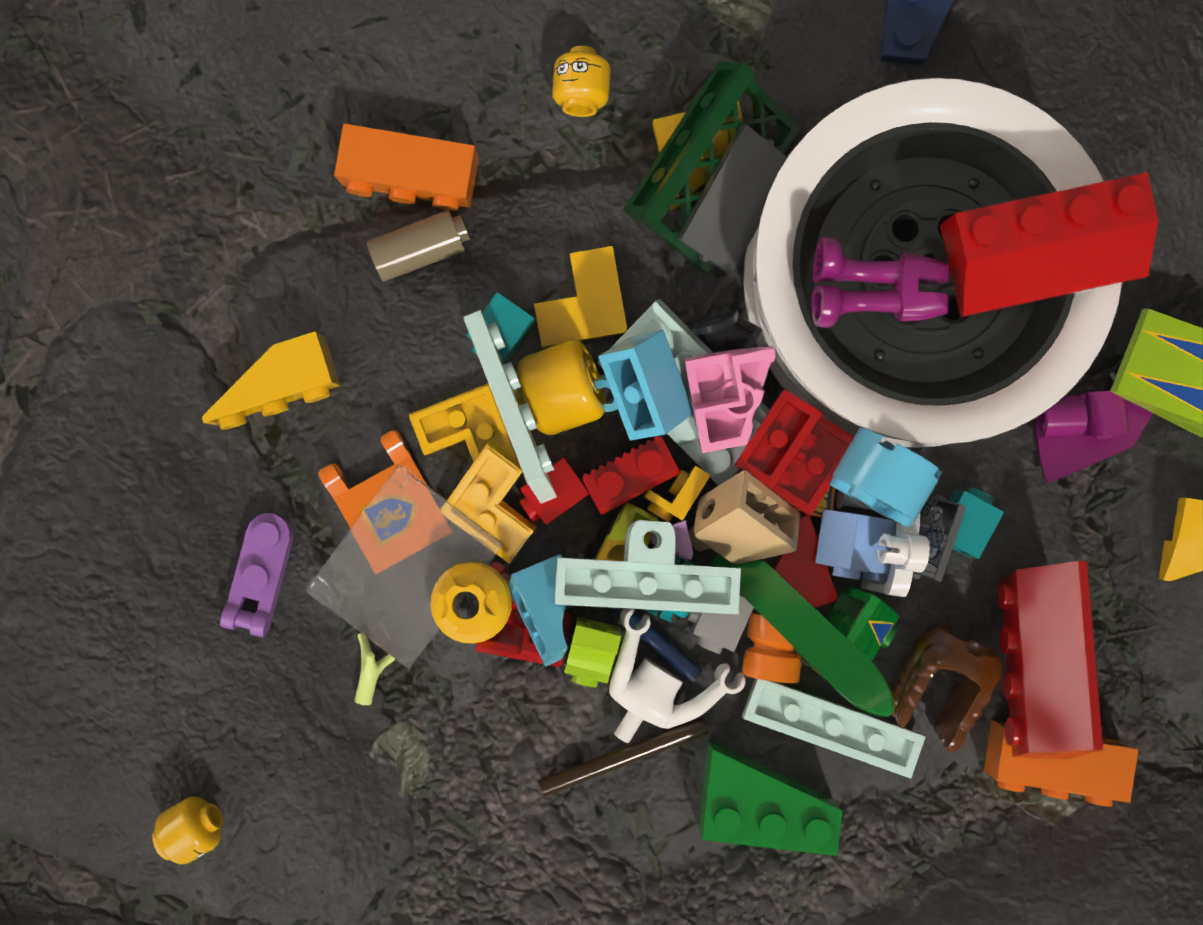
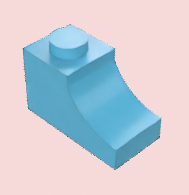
[508,554,574,667]

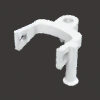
[836,490,930,597]

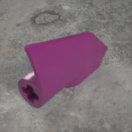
[1034,390,1154,483]

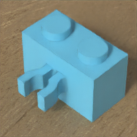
[594,329,694,440]

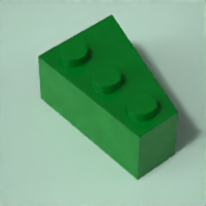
[698,739,842,856]

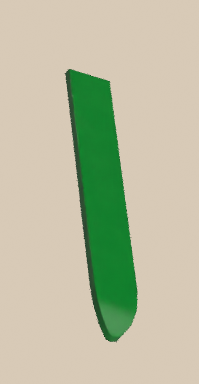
[710,554,895,717]

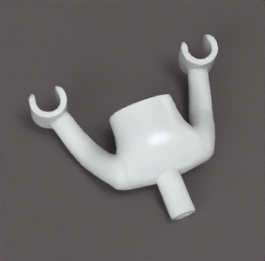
[609,608,745,743]

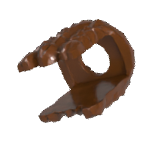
[891,623,1003,752]

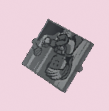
[912,494,967,582]

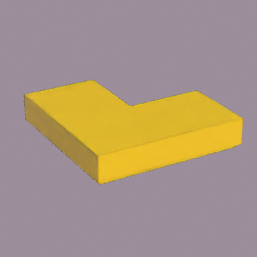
[534,246,627,348]
[408,383,519,462]
[440,441,537,564]

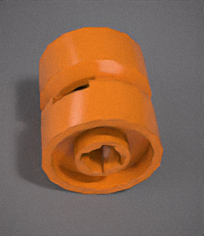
[742,611,802,683]

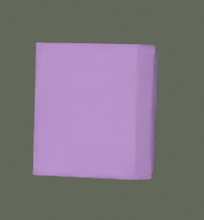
[650,519,694,561]

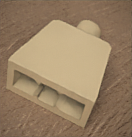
[688,470,801,564]

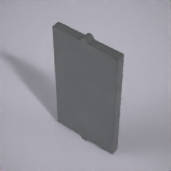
[676,123,788,275]

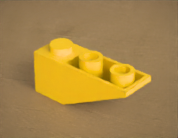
[202,331,341,430]

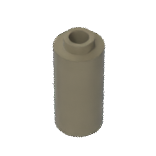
[367,209,470,282]

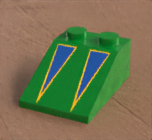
[800,585,900,678]

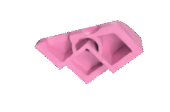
[684,346,776,453]

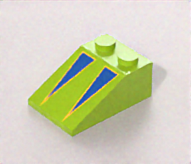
[1110,309,1203,438]

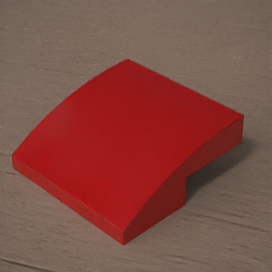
[734,389,854,517]

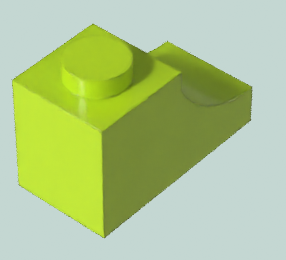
[564,616,621,687]

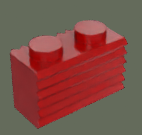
[582,436,680,515]

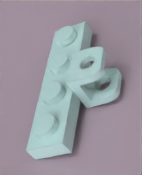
[554,520,741,615]

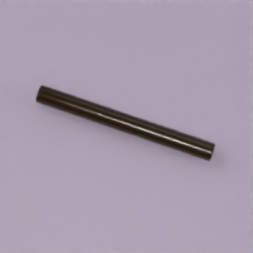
[538,717,708,797]

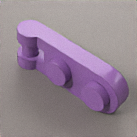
[220,513,294,638]

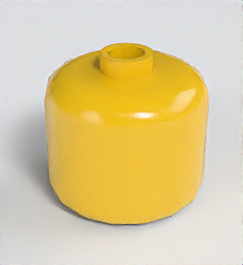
[515,339,606,435]

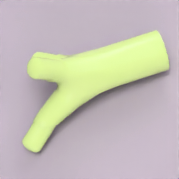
[354,632,395,705]

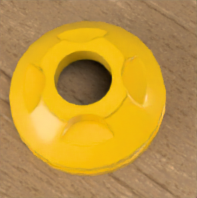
[430,562,512,643]

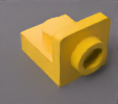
[644,466,711,523]

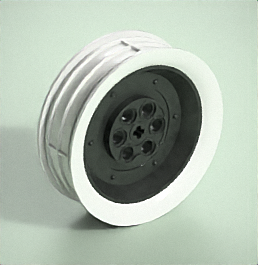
[743,78,1122,448]

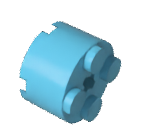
[829,427,942,528]

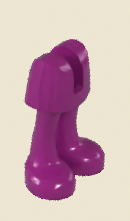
[812,237,949,328]

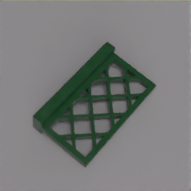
[623,61,801,273]

